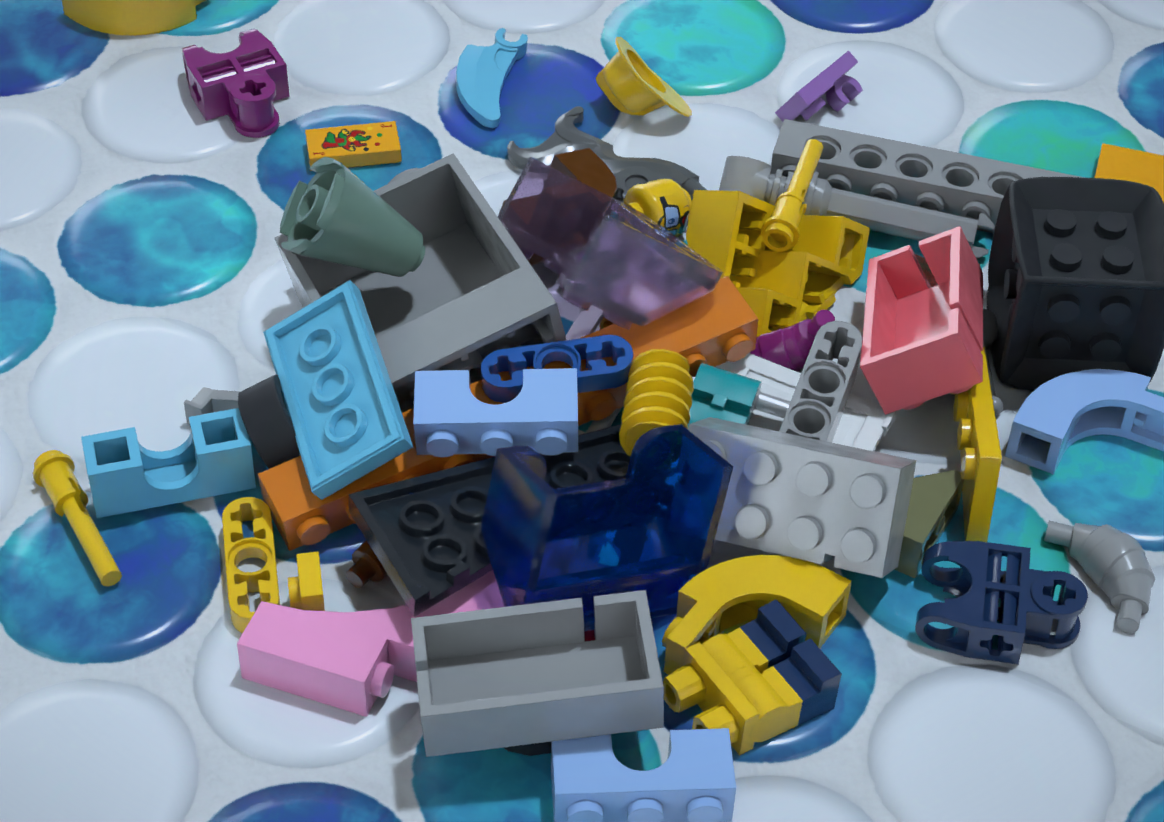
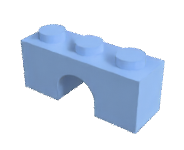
[413,368,578,457]
[551,728,736,822]

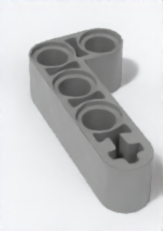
[779,321,863,443]

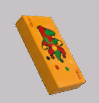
[305,121,402,171]

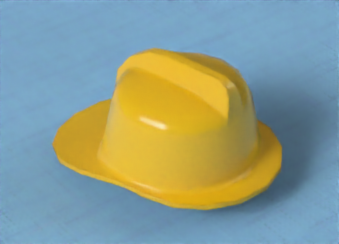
[596,37,692,117]

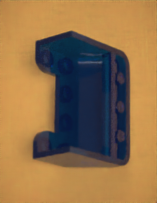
[481,424,734,631]

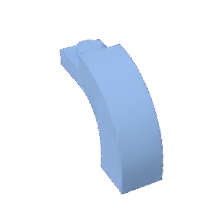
[1005,369,1164,474]

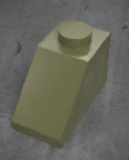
[894,470,964,578]

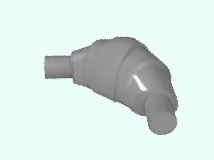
[1044,521,1155,633]

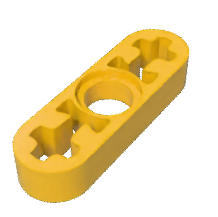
[222,497,280,633]

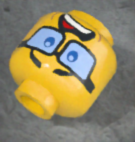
[621,179,692,244]

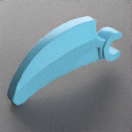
[456,28,528,128]

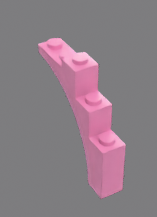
[237,523,579,717]

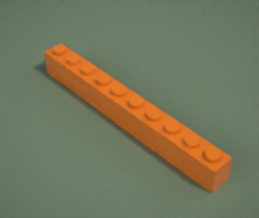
[258,276,758,551]

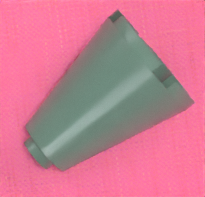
[280,157,425,277]

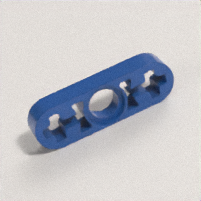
[481,335,633,403]

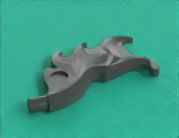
[507,106,707,205]

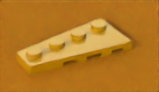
[950,347,1002,542]

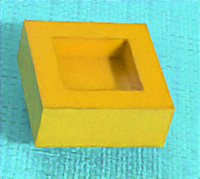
[288,551,325,611]

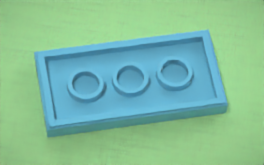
[263,280,413,500]

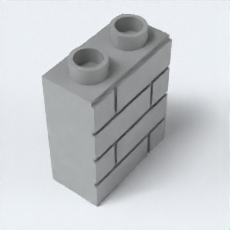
[275,153,566,413]

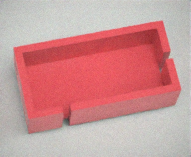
[860,226,983,415]

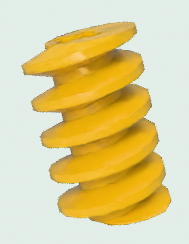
[619,349,694,467]

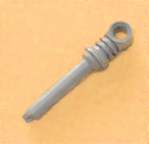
[719,156,994,259]

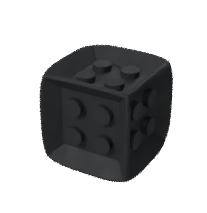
[986,177,1164,391]

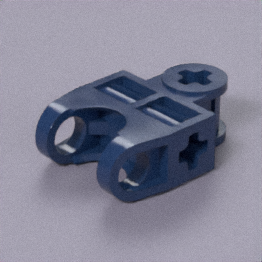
[915,541,1088,665]

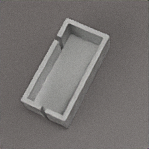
[672,417,917,578]
[411,590,664,757]

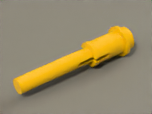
[761,139,824,252]
[32,450,122,586]

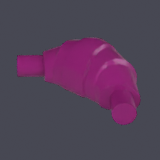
[750,310,835,373]

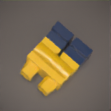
[663,600,842,756]

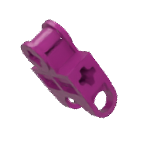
[182,29,290,138]

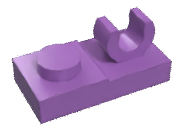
[775,50,863,122]

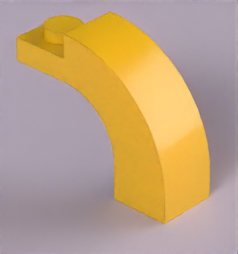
[62,0,205,36]
[662,555,852,675]

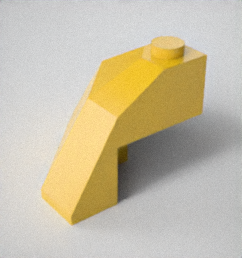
[686,190,870,337]

